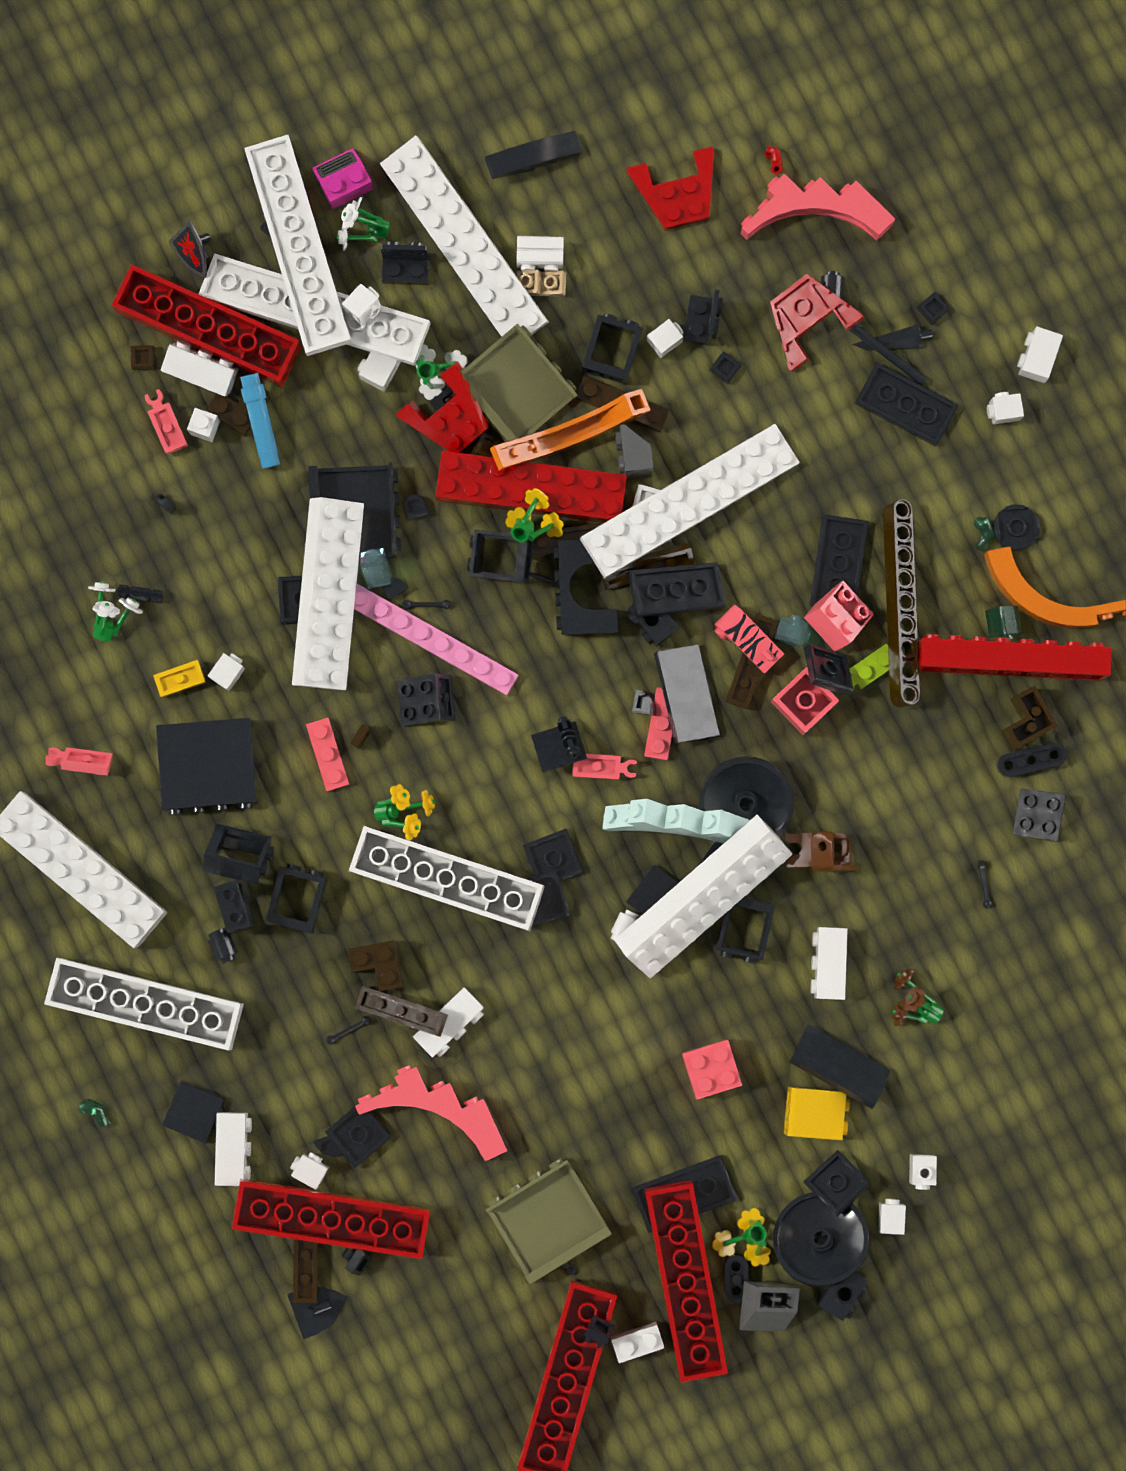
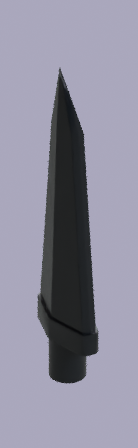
[852,324,933,351]

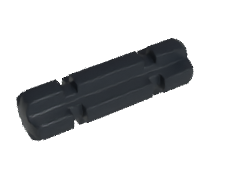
[117,584,163,603]

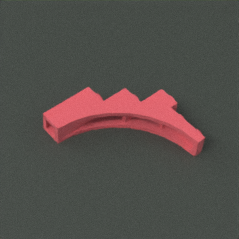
[740,174,895,241]
[355,1065,507,1161]

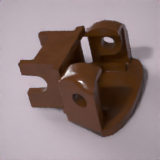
[786,831,859,872]

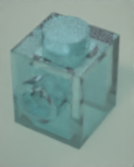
[360,548,391,589]
[774,615,811,648]

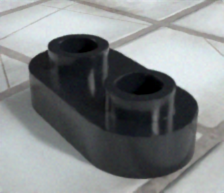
[724,1254,749,1304]

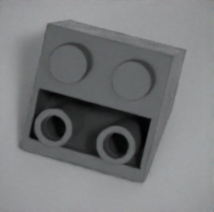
[615,425,653,479]
[739,1282,800,1331]

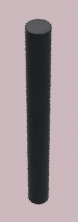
[849,324,927,386]

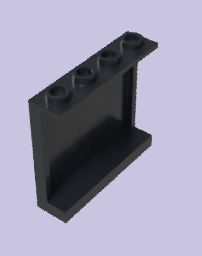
[308,462,401,560]
[156,718,258,815]

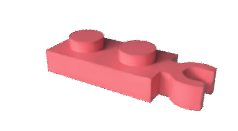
[145,389,188,455]
[46,747,113,776]
[572,754,637,780]

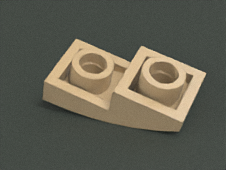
[517,270,566,296]

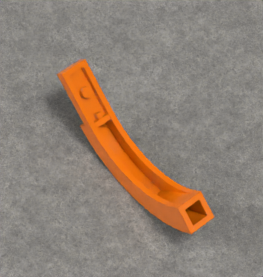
[490,389,651,470]
[984,547,1126,629]

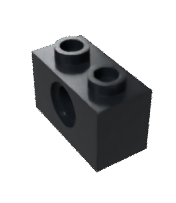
[627,604,679,647]
[816,1273,868,1321]

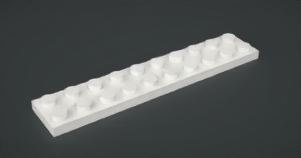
[244,135,352,356]
[380,136,548,337]
[198,253,431,366]
[580,424,800,579]

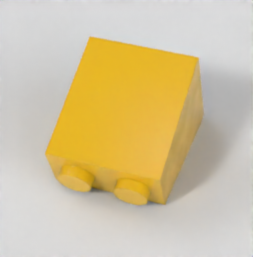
[784,1086,850,1140]

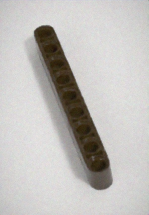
[883,499,920,708]

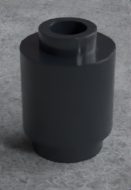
[821,271,844,299]
[208,927,238,964]

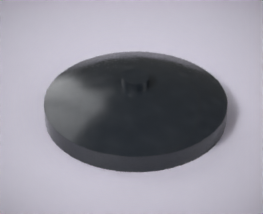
[699,756,794,837]
[773,1192,869,1288]

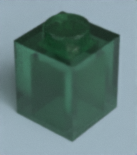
[985,606,1022,640]

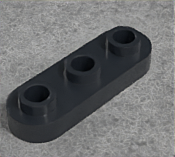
[997,743,1067,777]

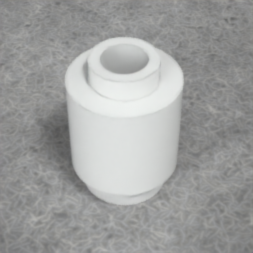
[611,910,639,940]

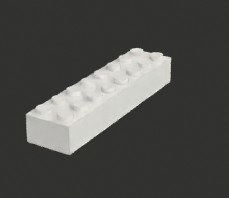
[292,497,364,690]
[0,791,168,948]
[614,815,792,978]
[349,826,545,931]
[44,958,244,1050]

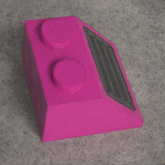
[312,148,373,209]

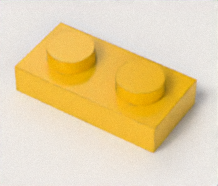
[153,660,206,698]

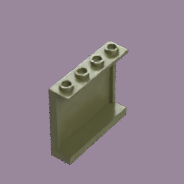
[461,324,578,442]
[486,1158,612,1284]

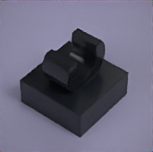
[341,1248,373,1276]
[585,1315,615,1348]

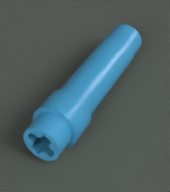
[240,373,280,468]

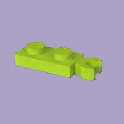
[850,644,889,690]

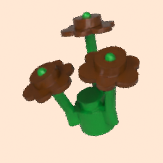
[892,968,943,1026]

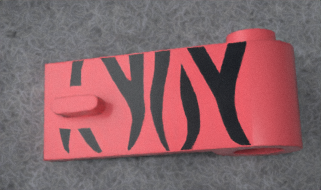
[714,605,784,674]

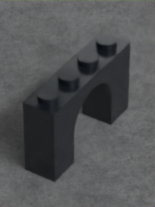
[553,540,618,635]

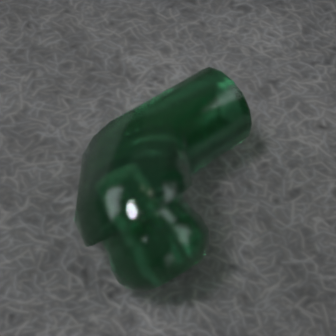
[974,517,994,552]
[78,1099,110,1128]

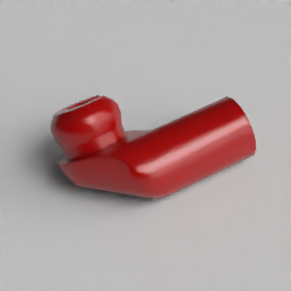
[764,146,783,175]

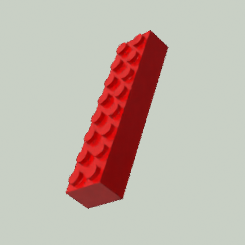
[111,264,302,388]
[435,451,627,523]
[918,634,1111,681]
[232,1178,430,1259]
[644,1180,728,1382]
[517,1280,617,1471]

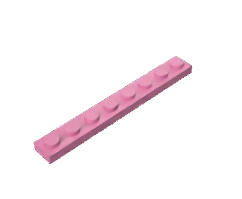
[354,583,518,696]

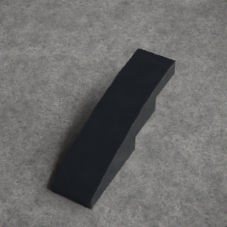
[485,131,582,179]

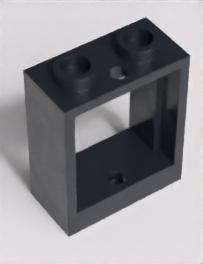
[582,313,643,385]
[467,530,534,584]
[202,824,274,885]
[265,863,328,934]
[213,880,256,934]
[716,898,775,964]

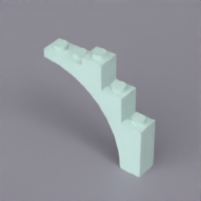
[602,799,750,843]

